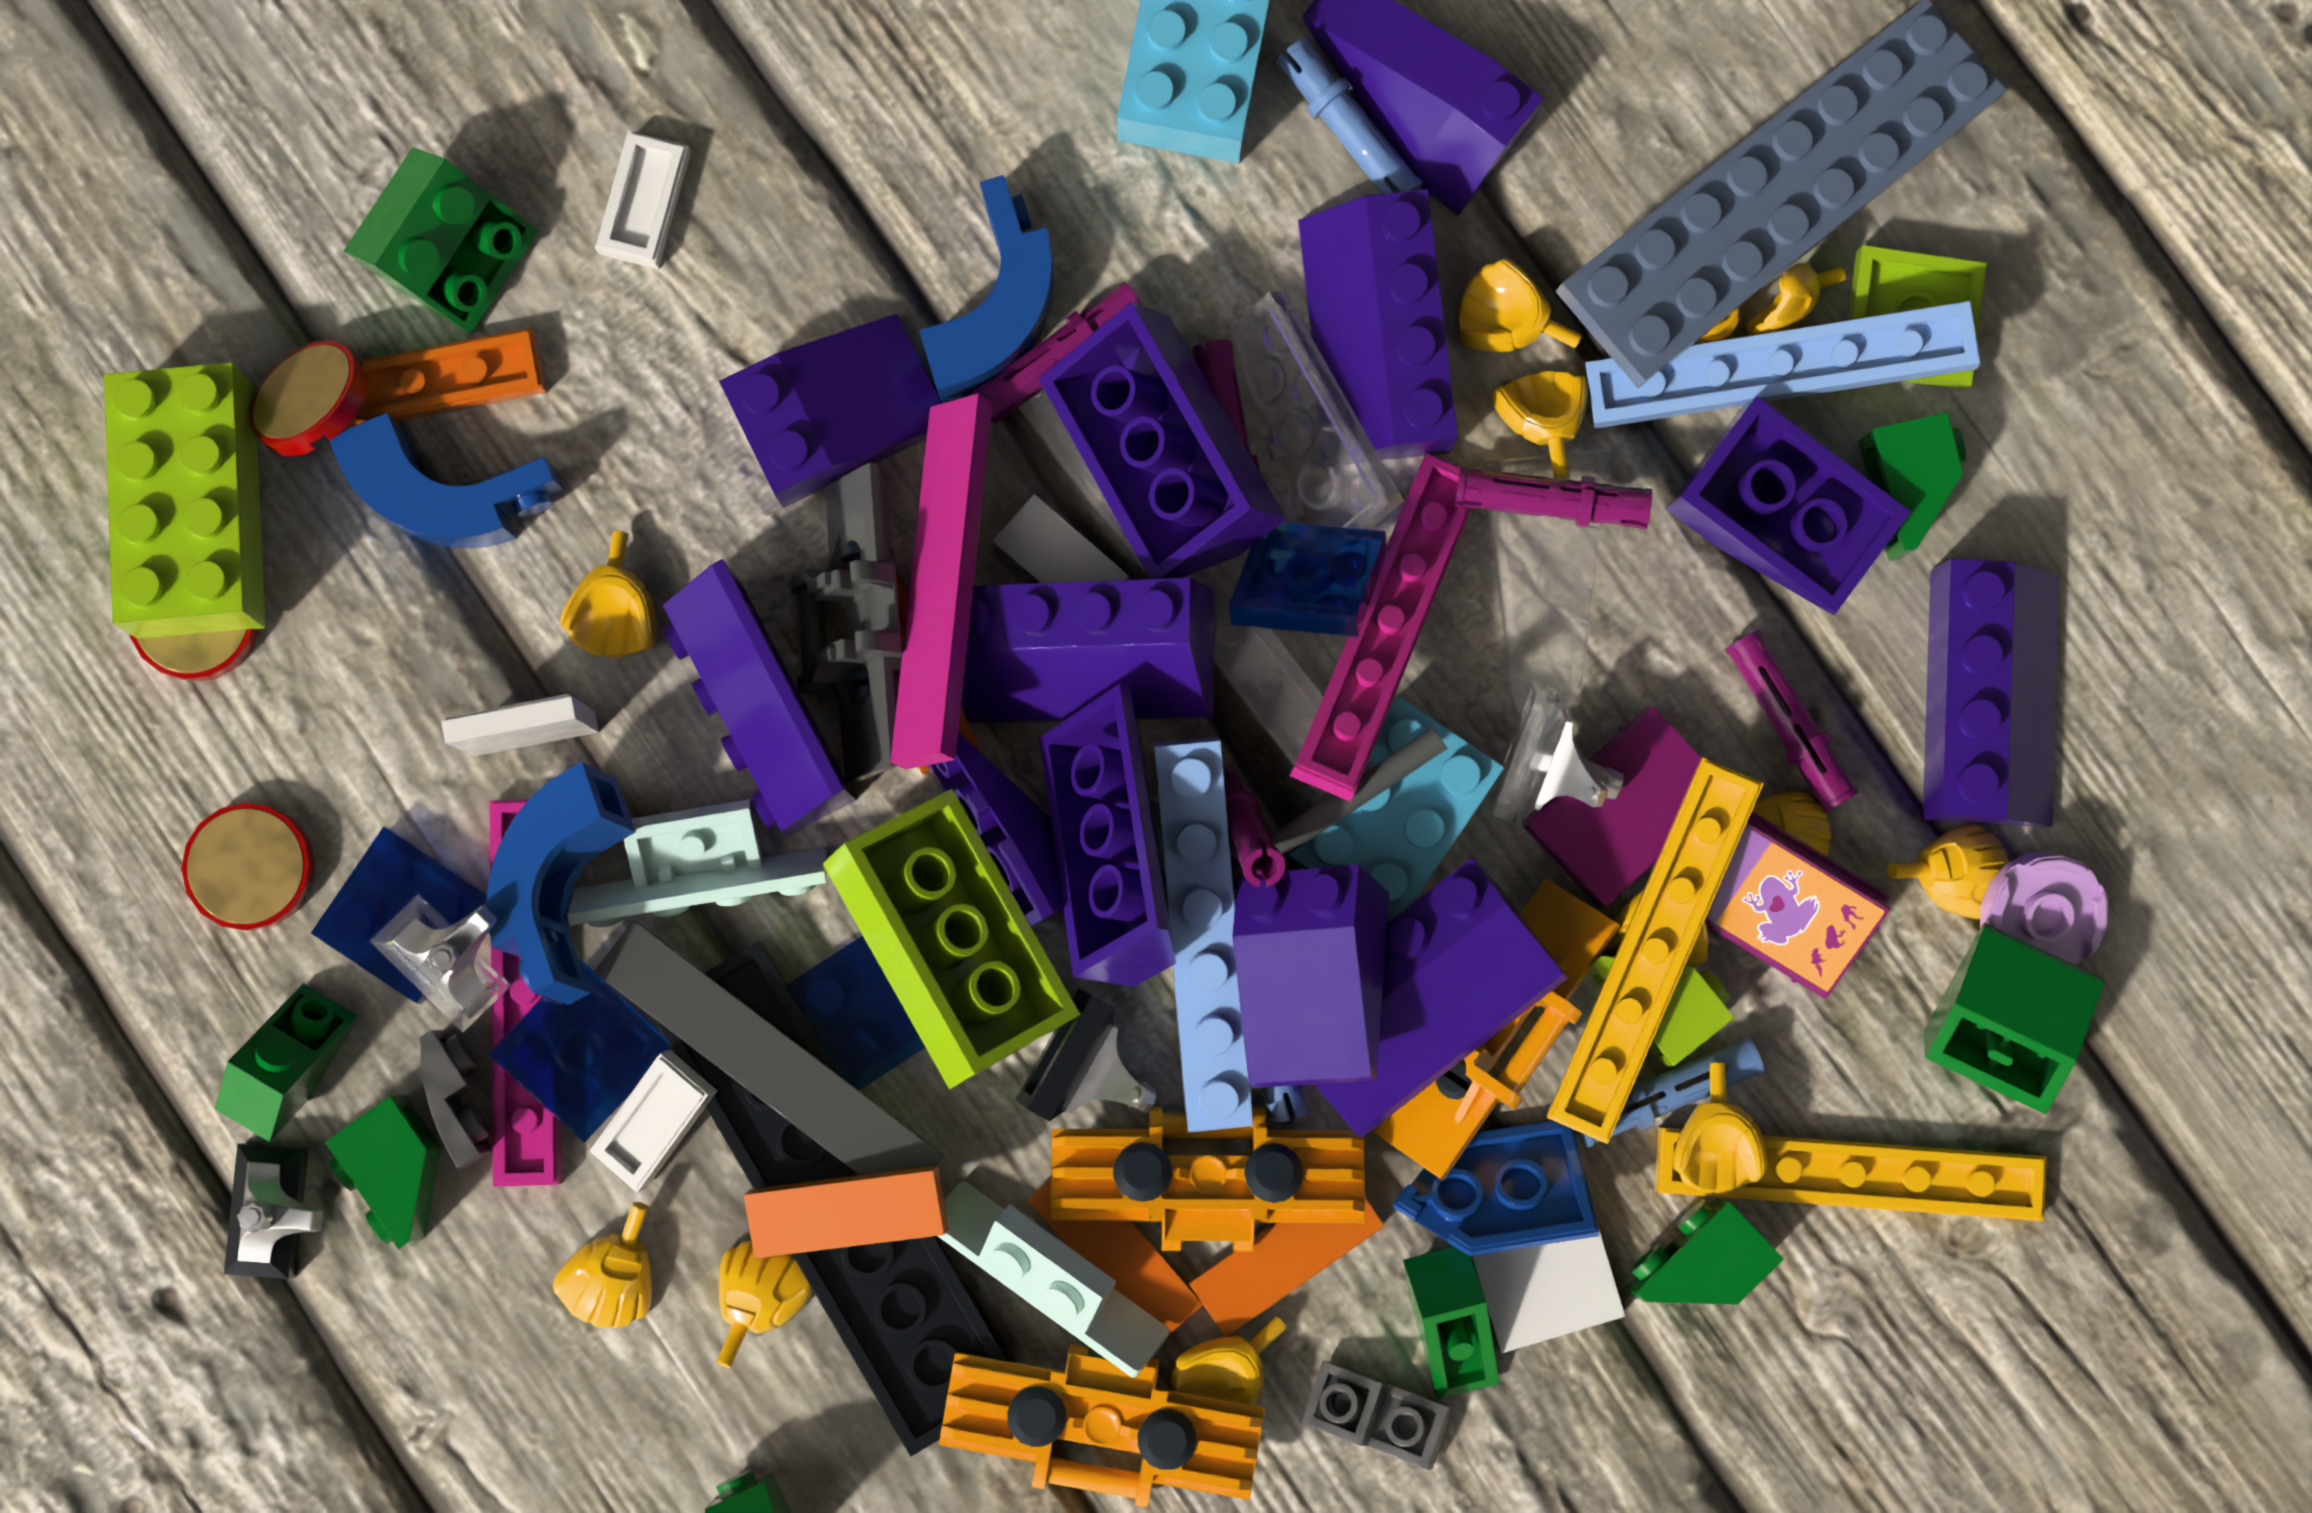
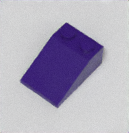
[719,313,942,508]
[1665,396,1911,615]
[1232,864,1389,1088]

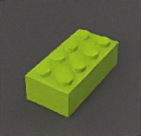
[104,362,266,639]
[823,789,1081,1090]

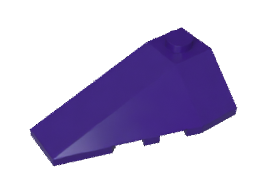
[1301,0,1544,216]
[927,733,1064,926]

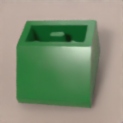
[343,147,539,334]
[1924,923,2105,1115]

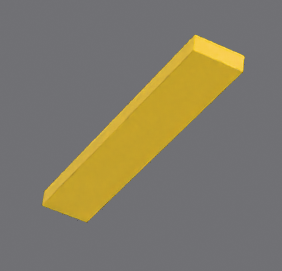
[1546,757,1764,1144]
[1654,1127,2047,1221]

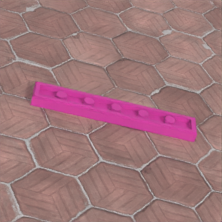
[890,393,993,769]
[1290,453,1471,802]
[489,799,562,1187]

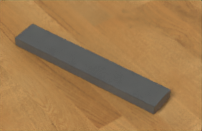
[594,920,945,1175]

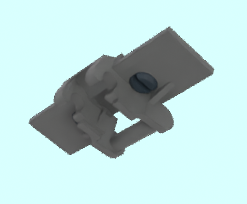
[790,463,902,783]

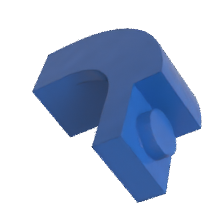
[919,175,1054,403]
[328,413,566,548]
[486,761,636,1005]

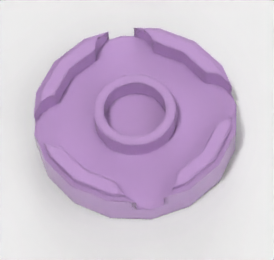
[1980,850,2109,965]

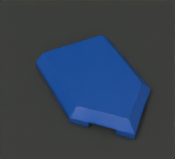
[1393,1120,1599,1256]

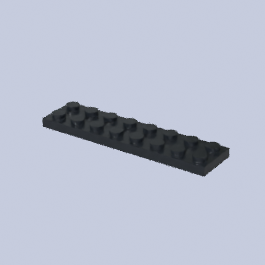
[654,941,1009,1457]

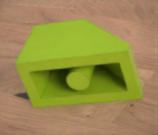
[1588,956,1734,1066]

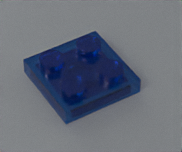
[1228,522,1387,637]
[311,826,487,1004]
[787,935,926,1091]
[486,958,672,1143]

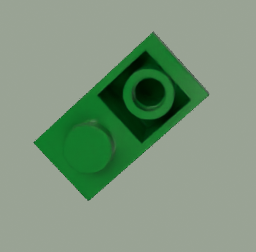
[215,983,358,1142]
[325,1095,442,1250]
[1625,1198,1784,1305]

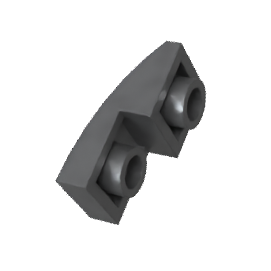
[420,1030,493,1168]
[1301,1361,1454,1470]

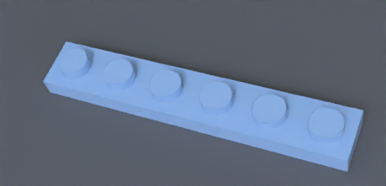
[1585,301,1980,429]
[1153,737,1253,1133]

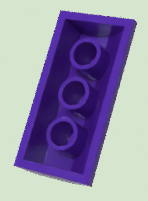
[1298,189,1458,466]
[1038,301,1287,579]
[1922,558,2059,828]
[662,559,856,836]
[961,578,1214,723]
[1039,683,1176,987]
[1314,857,1568,1138]

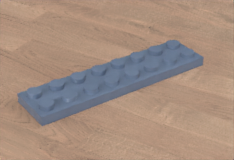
[1556,0,2007,388]

